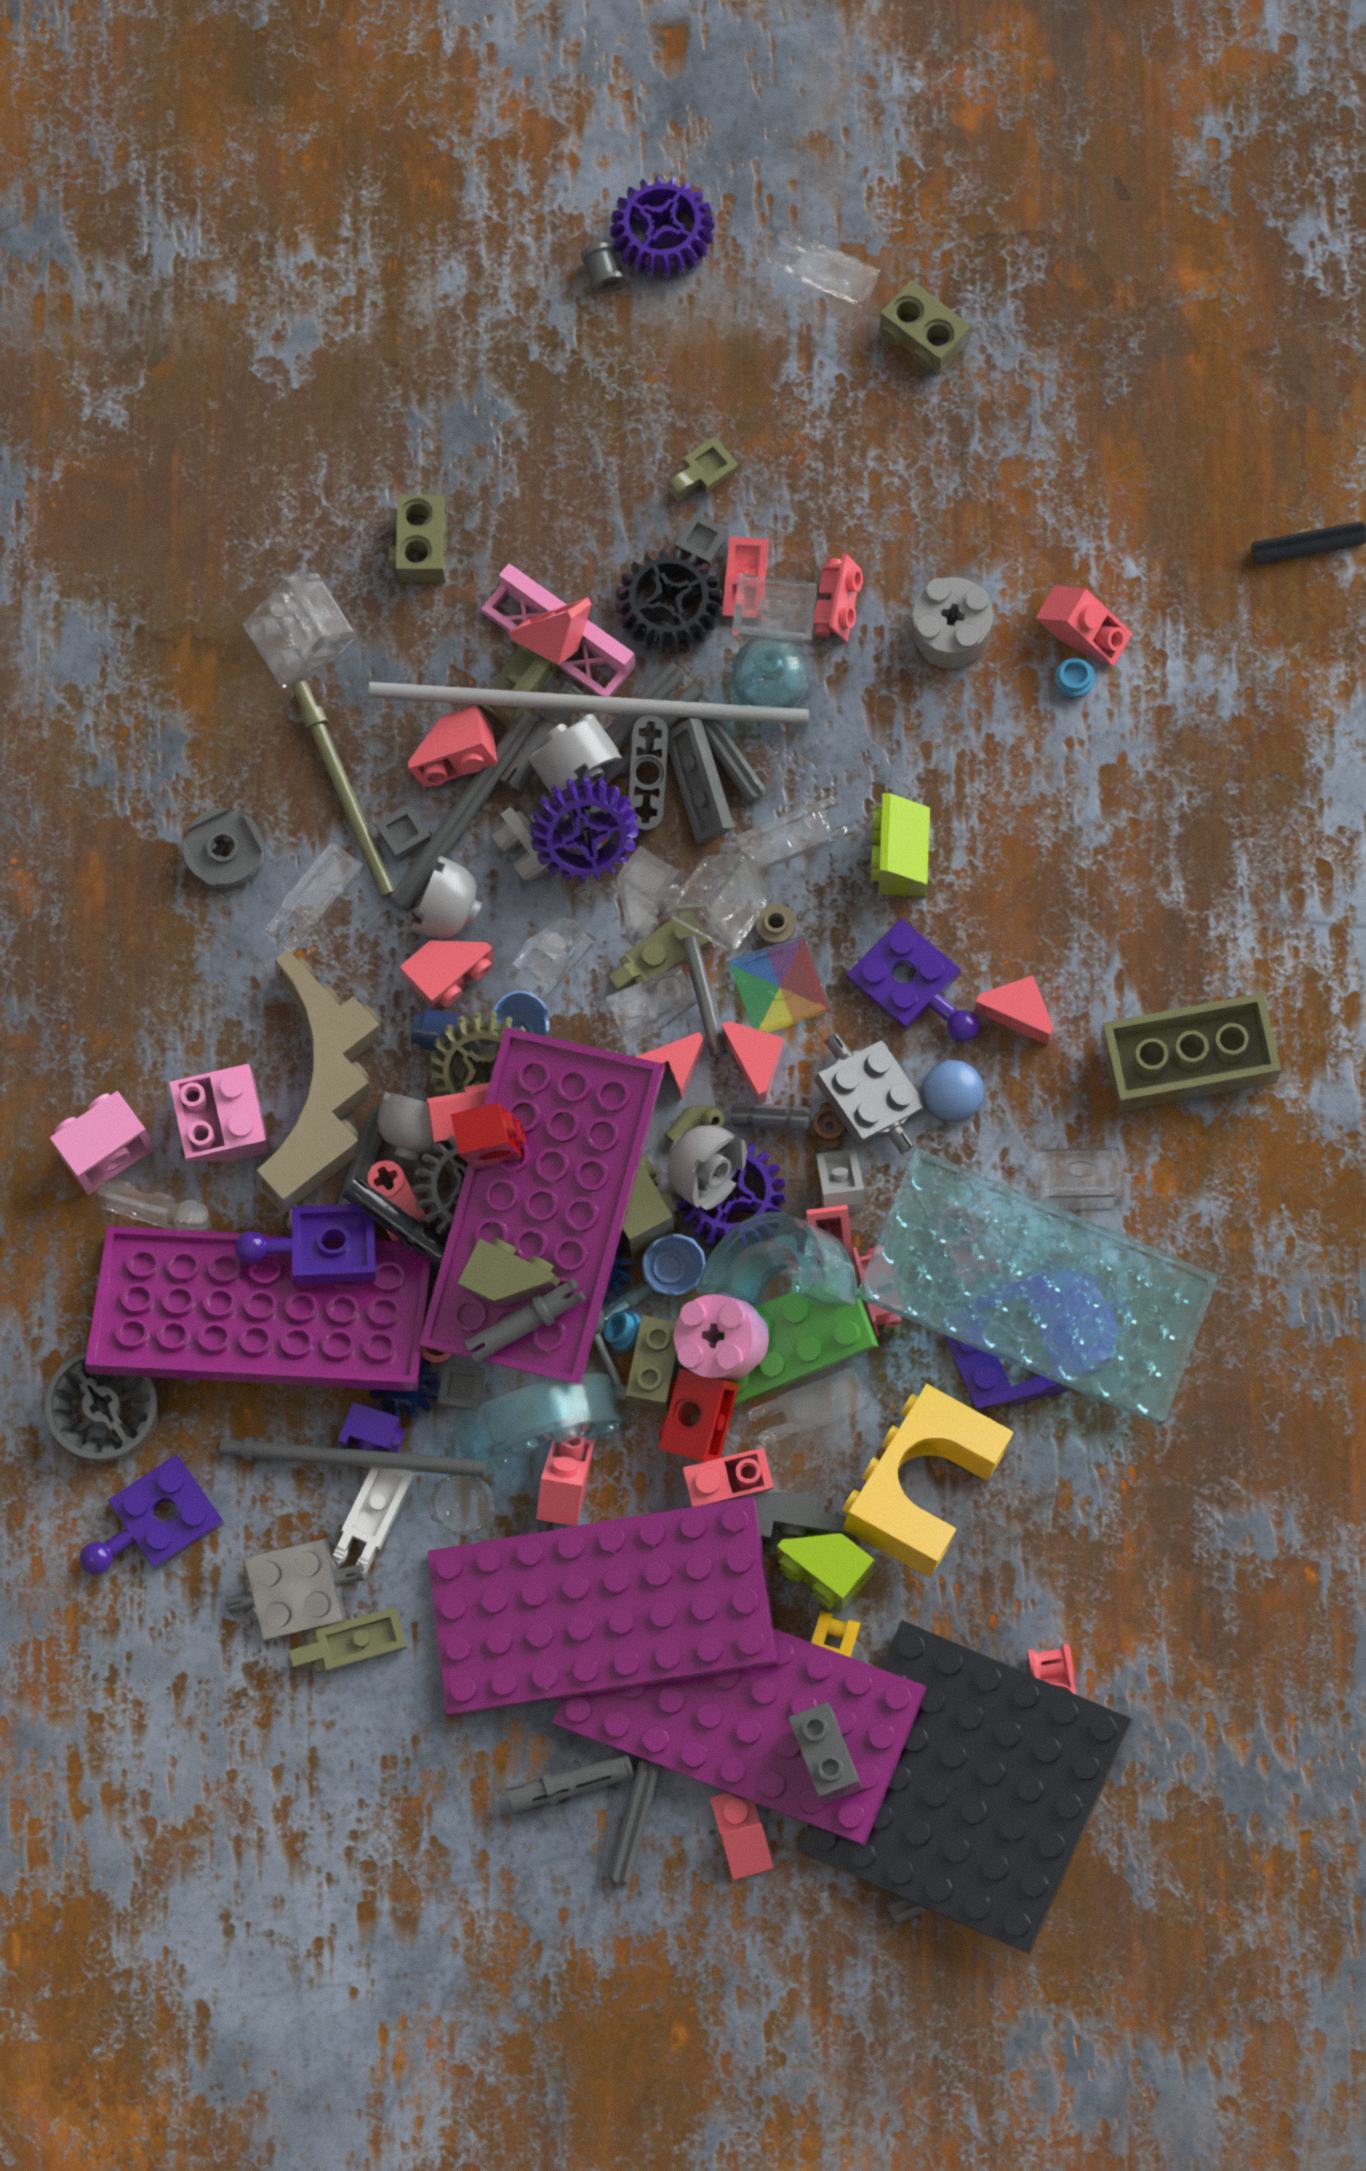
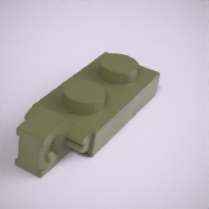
[608,906,715,995]
[288,1607,408,1673]

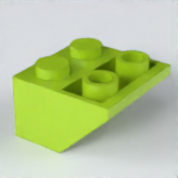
[871,793,930,897]
[777,1533,874,1612]

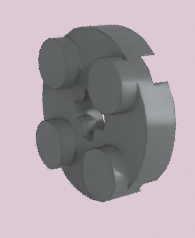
[183,808,264,890]

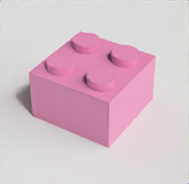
[50,1091,155,1196]

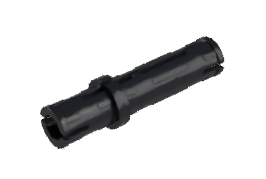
[341,1175,447,1269]

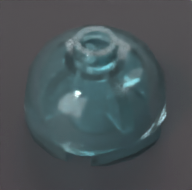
[731,635,810,708]

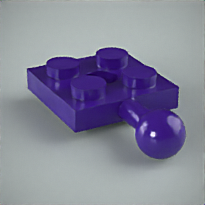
[846,918,980,1042]
[235,1204,376,1285]
[80,1454,224,1575]

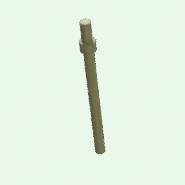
[292,681,395,899]

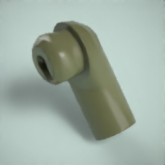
[664,1105,725,1143]

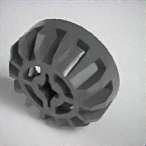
[45,1351,160,1464]

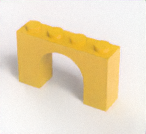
[842,1384,1014,1578]

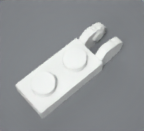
[332,1468,415,1575]

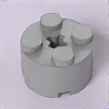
[912,577,993,669]
[528,714,625,797]

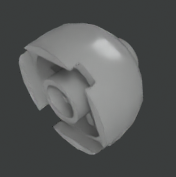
[410,856,482,939]
[377,1091,447,1162]
[668,1125,747,1210]

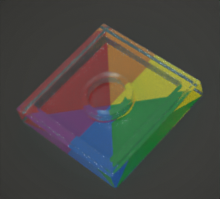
[728,935,831,1033]

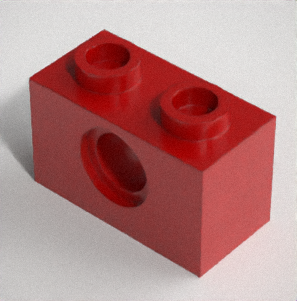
[450,1102,526,1169]
[659,1369,740,1462]

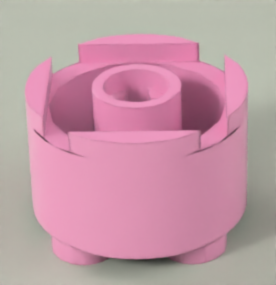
[674,1294,769,1381]

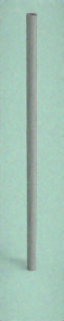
[368,682,809,725]

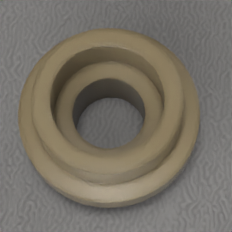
[756,904,796,944]

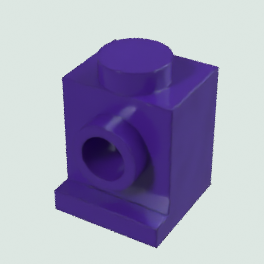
[339,1402,406,1453]

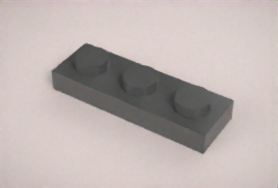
[667,718,734,845]

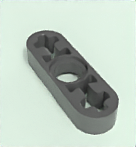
[626,715,668,833]

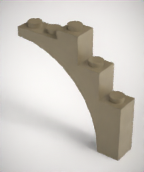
[256,949,380,1214]

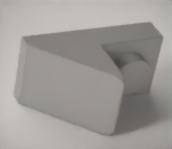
[816,1149,865,1213]

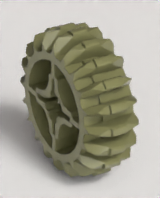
[430,1011,526,1095]

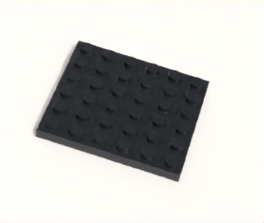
[797,1620,1133,1955]

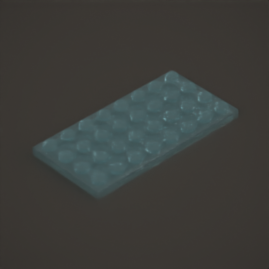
[855,1147,1219,1426]

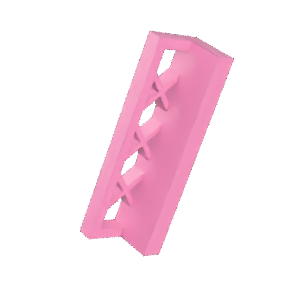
[481,563,636,697]

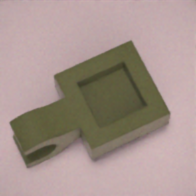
[668,436,739,503]

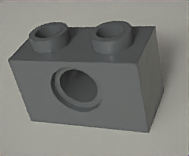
[789,1702,863,1805]

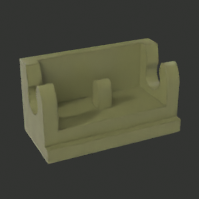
[477,645,559,728]

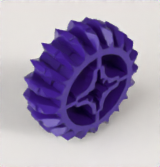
[610,175,715,280]
[529,775,639,885]
[676,1143,786,1250]

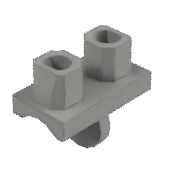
[492,807,562,882]

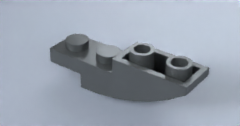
[723,1492,857,1544]

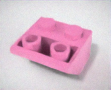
[169,1064,270,1162]

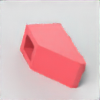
[1036,585,1132,666]
[408,705,498,788]
[400,940,495,1010]
[536,1433,595,1526]
[683,1447,774,1507]

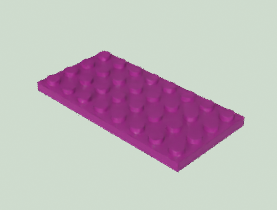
[419,1027,665,1386]
[85,1226,432,1391]
[428,1497,778,1717]
[552,1628,926,1846]

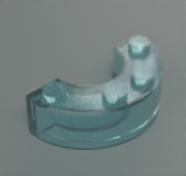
[696,1212,857,1305]
[454,1373,626,1475]

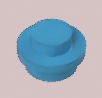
[1055,658,1095,697]
[604,1311,641,1352]

